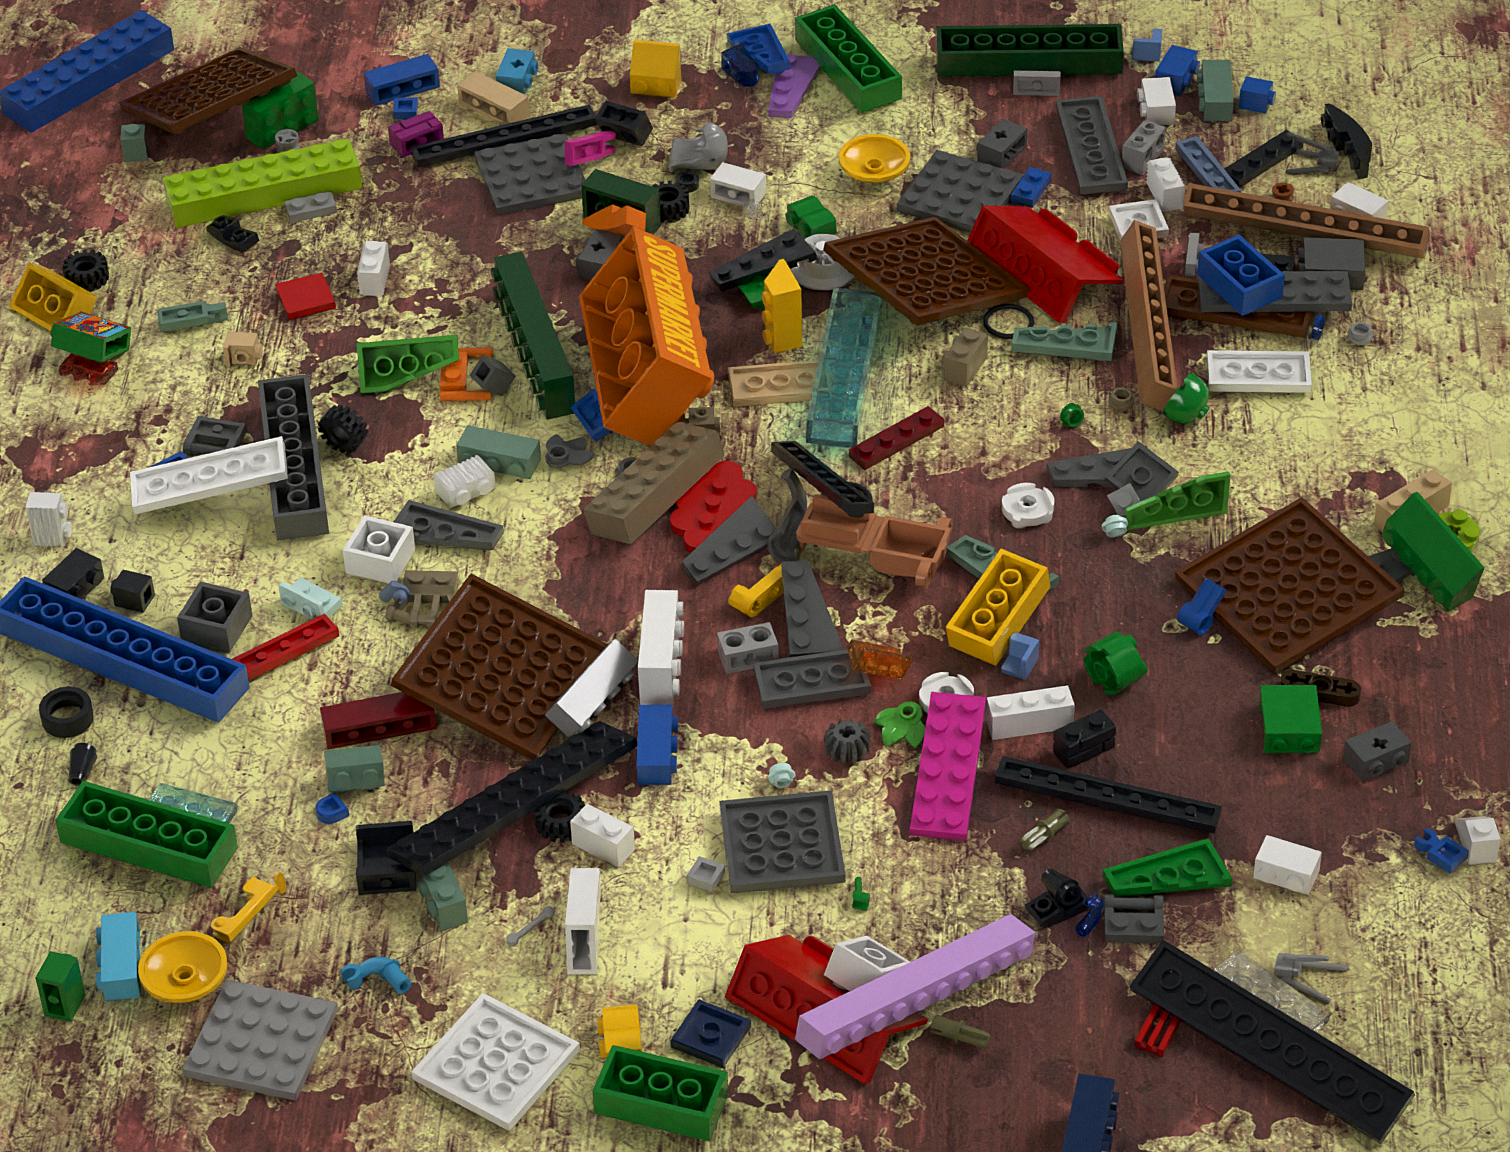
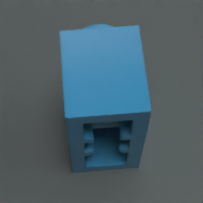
[496,48,538,95]

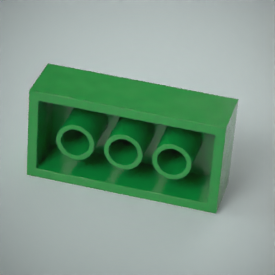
[592,1045,729,1141]

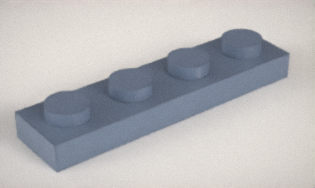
[1175,136,1241,192]

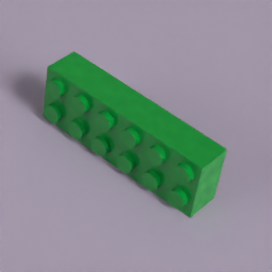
[795,4,902,113]
[55,781,238,888]

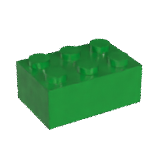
[242,71,319,150]

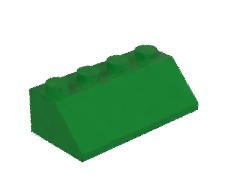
[1381,491,1485,611]

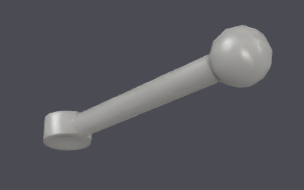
[506,906,555,946]

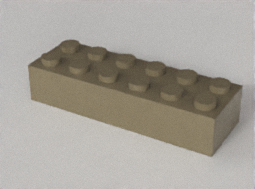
[583,422,724,544]

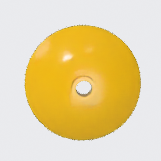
[839,134,910,183]
[138,931,228,1003]

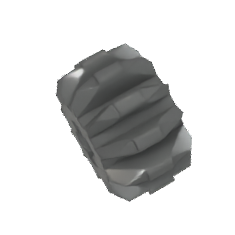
[824,718,871,765]

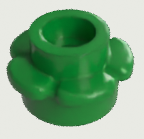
[1060,403,1084,427]

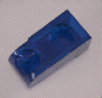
[721,44,758,87]

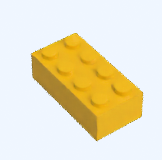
[946,549,1051,666]

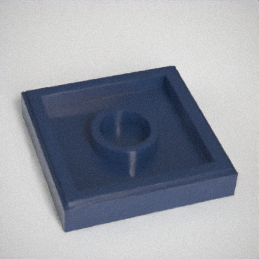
[670,999,751,1068]

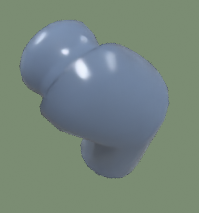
[379,581,410,604]

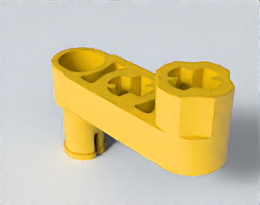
[728,564,784,618]

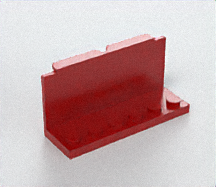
[967,205,1124,323]
[725,935,928,1084]

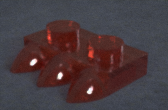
[59,353,118,386]

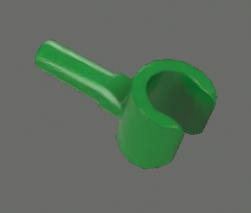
[852,877,870,911]

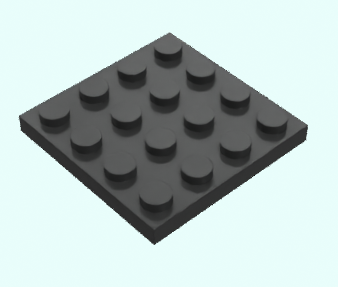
[474,133,585,215]
[897,150,1024,233]
[719,790,846,893]

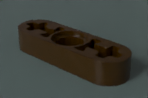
[1280,670,1361,707]

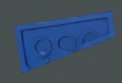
[726,23,791,74]

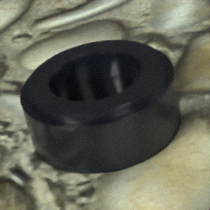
[675,171,699,193]

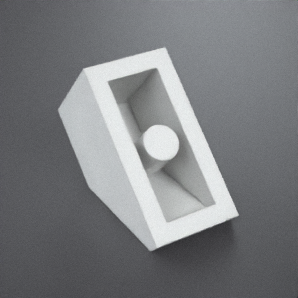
[1455,816,1501,865]

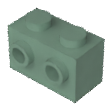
[324,745,385,793]
[417,862,468,931]

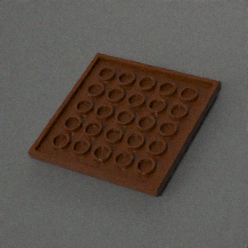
[119,47,297,134]
[823,217,1029,325]
[1175,497,1404,674]
[390,573,609,760]

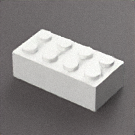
[638,590,684,707]

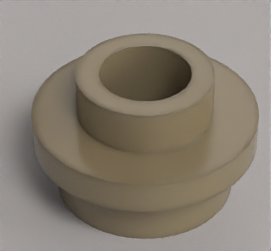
[1108,387,1134,411]

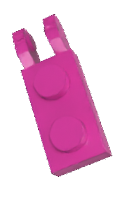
[565,131,616,166]

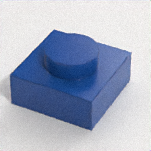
[393,97,418,120]

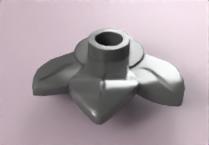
[545,434,594,468]

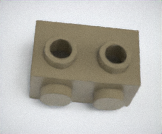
[941,327,988,387]

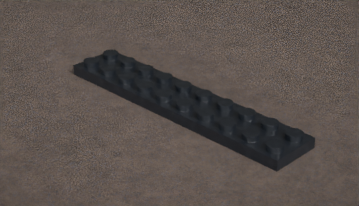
[387,721,637,876]
[1129,940,1415,1144]

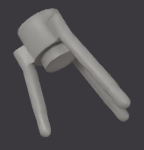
[1274,953,1348,1003]

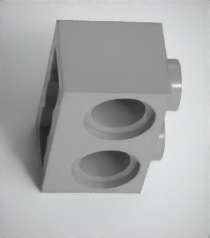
[1122,120,1166,175]
[717,622,779,674]

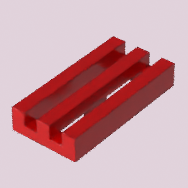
[1135,1005,1181,1057]

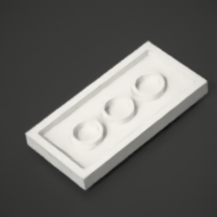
[1207,350,1312,393]

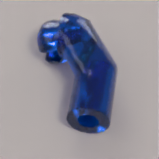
[1075,893,1105,937]

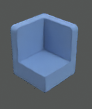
[1132,29,1162,61]
[1001,632,1039,680]

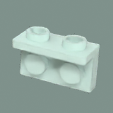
[278,577,342,619]

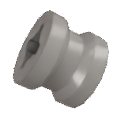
[275,129,300,153]

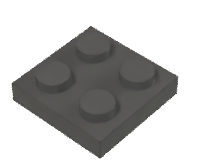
[1104,441,1179,501]

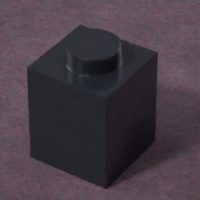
[110,569,155,613]

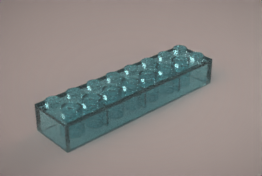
[806,288,883,448]

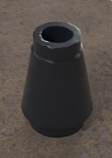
[68,743,97,786]
[1041,868,1081,906]

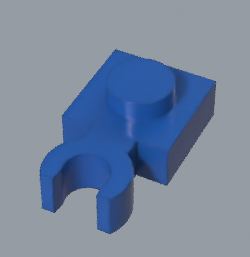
[1414,828,1469,874]

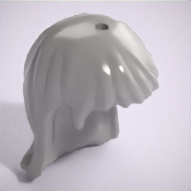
[669,123,728,173]

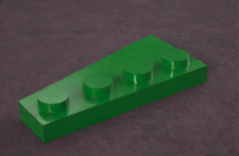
[1102,838,1233,897]

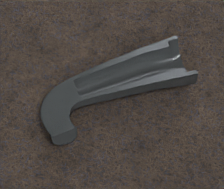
[768,468,807,563]

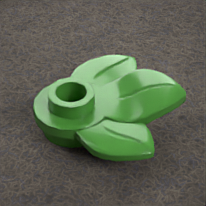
[874,701,925,748]

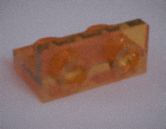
[847,639,913,679]

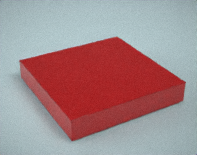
[275,273,336,320]

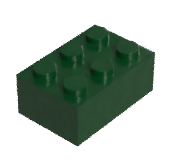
[581,169,661,235]

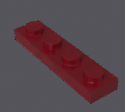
[849,406,944,470]

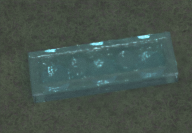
[149,783,237,823]

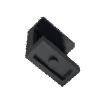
[356,821,416,895]

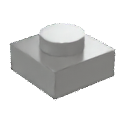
[1107,483,1140,518]
[686,856,725,893]

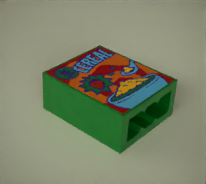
[51,311,131,363]

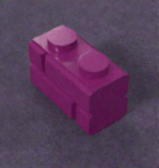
[388,111,444,158]

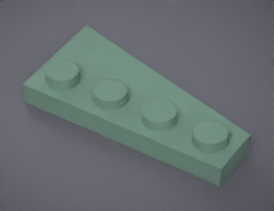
[1011,322,1117,361]
[946,535,1059,592]

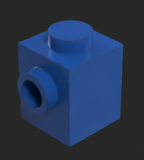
[1239,76,1276,114]

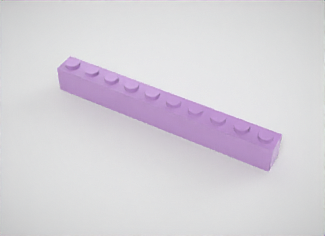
[795,914,1036,1059]

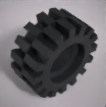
[652,181,690,223]
[63,249,109,292]
[318,405,368,454]
[534,791,585,843]

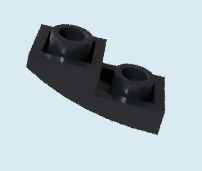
[206,215,260,253]
[1025,888,1092,927]

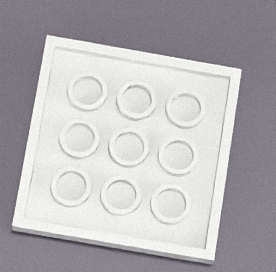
[411,993,580,1131]

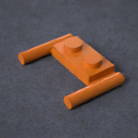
[440,347,493,402]

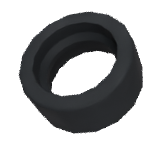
[39,686,94,738]

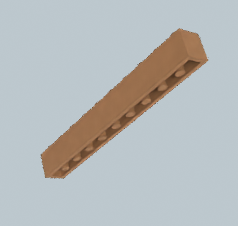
[1183,183,1430,259]
[1120,220,1178,411]

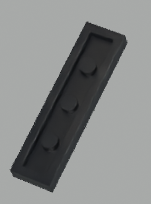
[1224,130,1304,188]

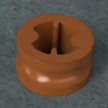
[1272,183,1294,202]

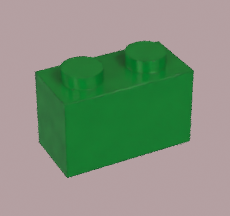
[35,951,86,1022]

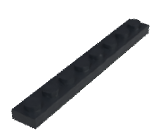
[411,104,598,168]
[771,441,874,518]
[995,756,1222,834]

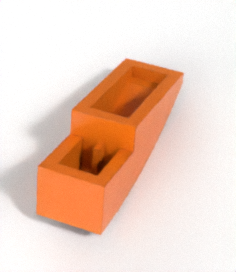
[582,204,646,237]

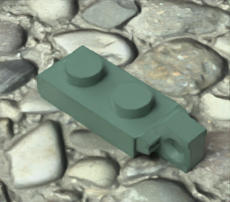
[157,301,228,332]

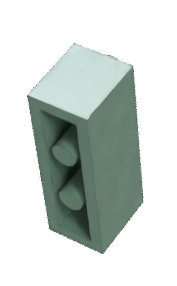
[1197,60,1234,121]
[456,425,541,479]

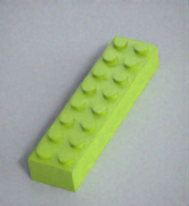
[163,138,362,228]

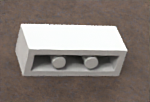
[986,686,1075,740]

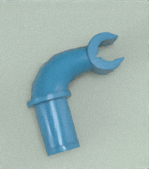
[341,956,411,994]

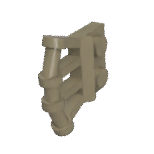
[385,570,459,627]

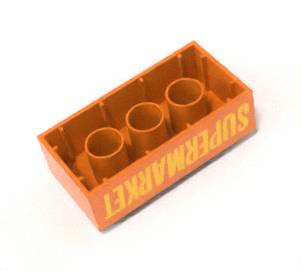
[579,226,714,446]

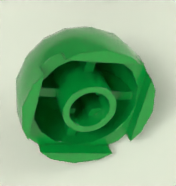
[1162,372,1210,424]

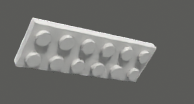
[130,436,288,514]

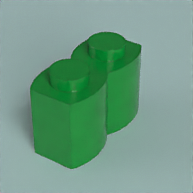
[785,195,837,239]

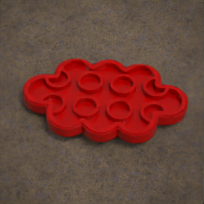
[670,461,757,553]

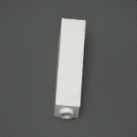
[565,868,601,975]

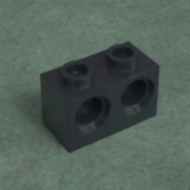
[595,101,653,146]

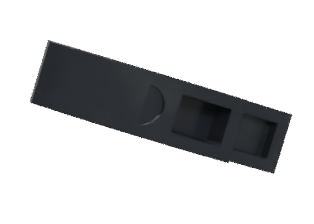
[1321,103,1372,179]

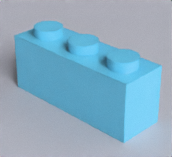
[96,912,141,1001]

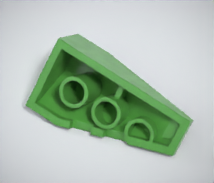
[356,335,459,394]
[1125,471,1230,530]

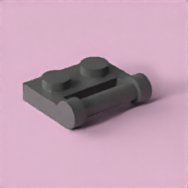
[183,416,247,455]
[1104,894,1164,943]

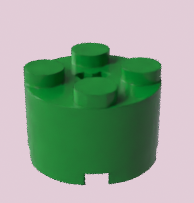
[1083,632,1148,696]

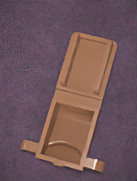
[796,494,953,587]

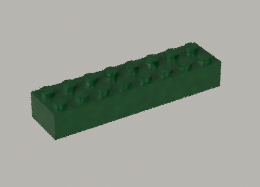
[936,24,1124,77]
[491,251,575,420]

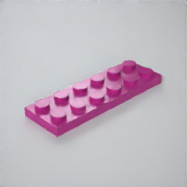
[910,692,986,841]

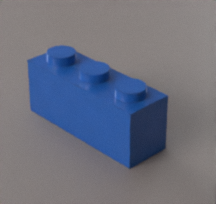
[363,54,440,106]
[637,705,678,785]

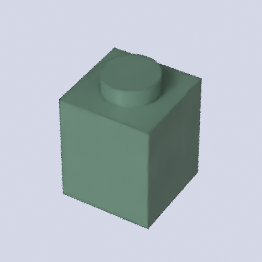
[120,124,149,162]

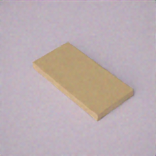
[728,359,834,407]

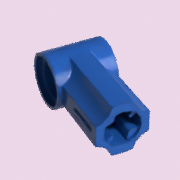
[1177,578,1227,636]

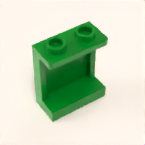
[1259,685,1322,753]

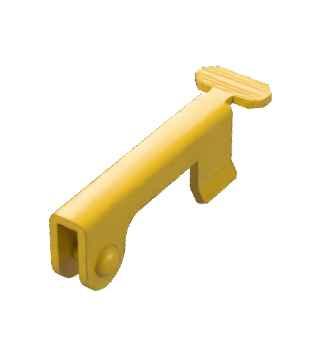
[211,872,287,943]

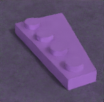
[768,54,820,118]

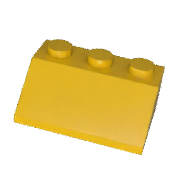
[761,259,802,353]
[9,263,98,331]

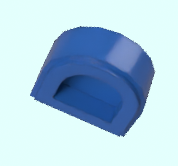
[315,792,349,824]

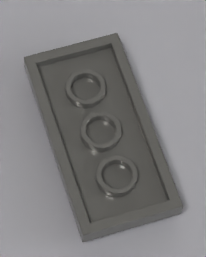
[753,648,871,709]

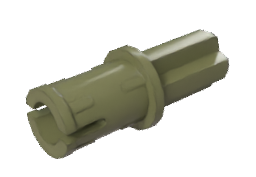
[1020,809,1070,851]
[930,1015,991,1048]

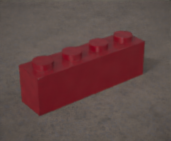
[320,692,437,750]

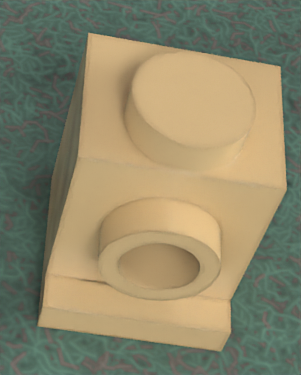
[223,332,263,367]

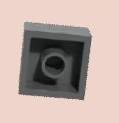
[177,581,253,652]

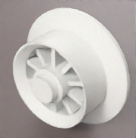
[790,234,855,290]

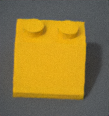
[630,40,681,98]

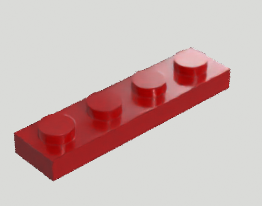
[232,613,339,681]

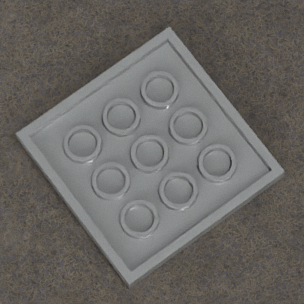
[182,979,338,1101]

